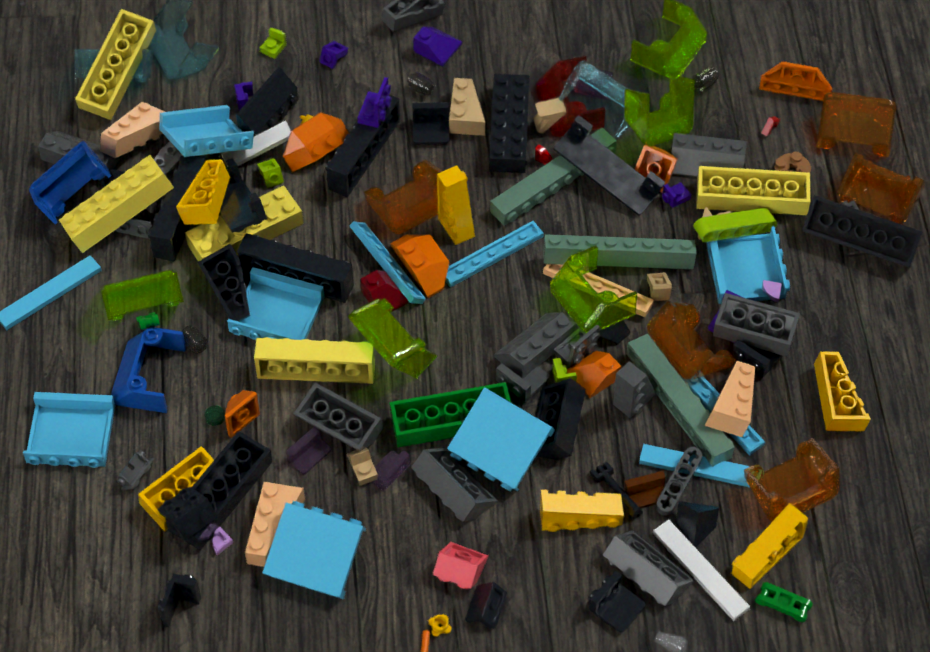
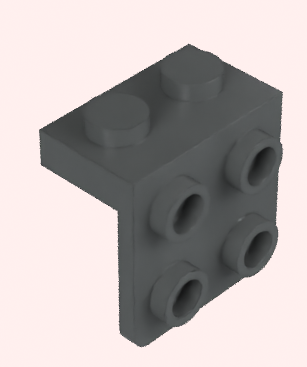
[553,325,601,368]
[496,363,549,403]

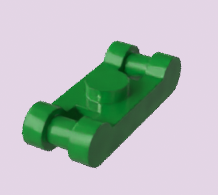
[136,312,160,330]
[755,582,813,623]

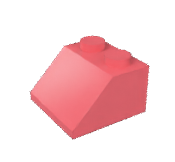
[433,542,488,589]

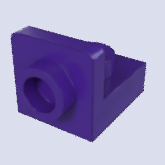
[319,41,349,69]
[234,82,254,111]
[662,182,691,208]

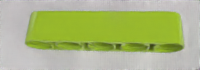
[693,208,777,242]

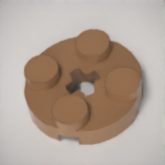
[774,152,811,173]

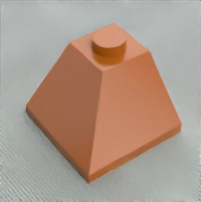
[635,144,678,193]
[567,351,621,398]
[225,390,260,438]

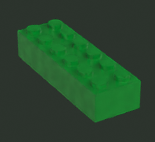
[390,382,511,448]

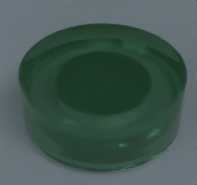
[205,405,225,426]

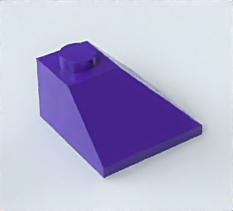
[413,27,462,66]

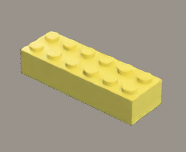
[75,9,156,120]
[59,155,174,253]
[696,166,810,215]
[185,186,303,262]
[254,337,375,384]

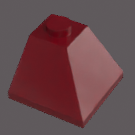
[360,270,410,317]

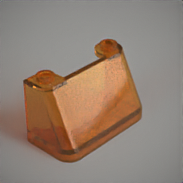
[816,92,896,157]
[837,152,925,224]
[364,159,442,234]
[647,300,736,380]
[744,438,840,523]

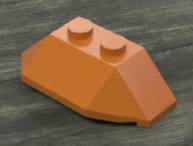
[759,61,832,102]
[283,112,349,172]
[390,234,449,298]

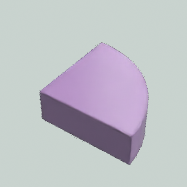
[762,280,782,302]
[212,527,233,555]

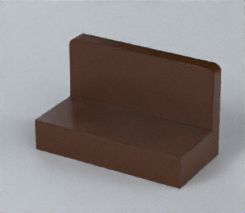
[624,471,669,508]

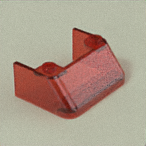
[536,56,606,137]

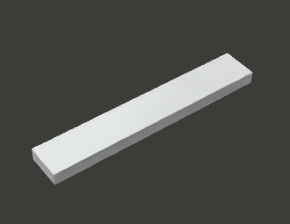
[653,520,750,621]

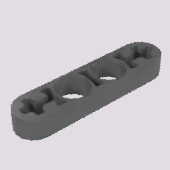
[656,447,702,516]

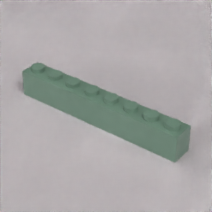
[490,128,617,226]
[543,234,696,269]
[626,334,735,467]

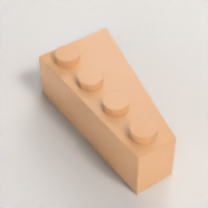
[100,102,164,158]
[705,361,755,437]
[245,482,305,567]

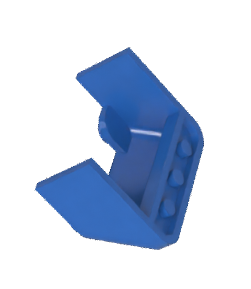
[29,141,111,224]
[111,327,186,413]

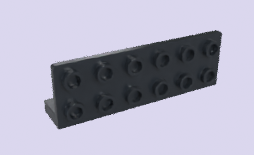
[553,115,666,216]
[220,158,267,233]

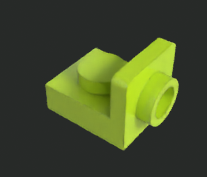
[260,27,286,59]
[257,158,284,188]
[552,358,577,383]

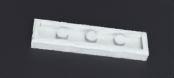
[221,121,291,167]

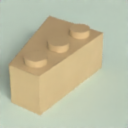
[449,78,485,136]

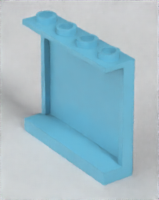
[159,105,254,157]
[706,227,790,304]
[227,267,324,340]
[447,387,555,492]
[23,392,115,468]
[262,501,366,599]

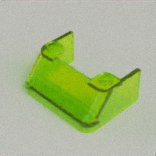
[630,0,707,79]
[624,75,694,146]
[550,245,637,333]
[100,269,184,321]
[348,298,437,378]

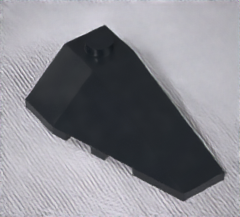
[198,243,250,322]

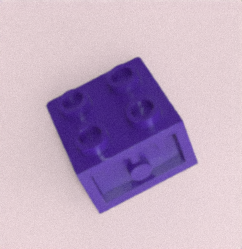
[357,77,391,128]

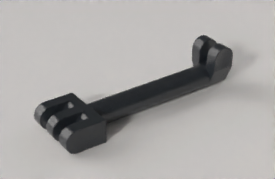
[589,461,643,520]

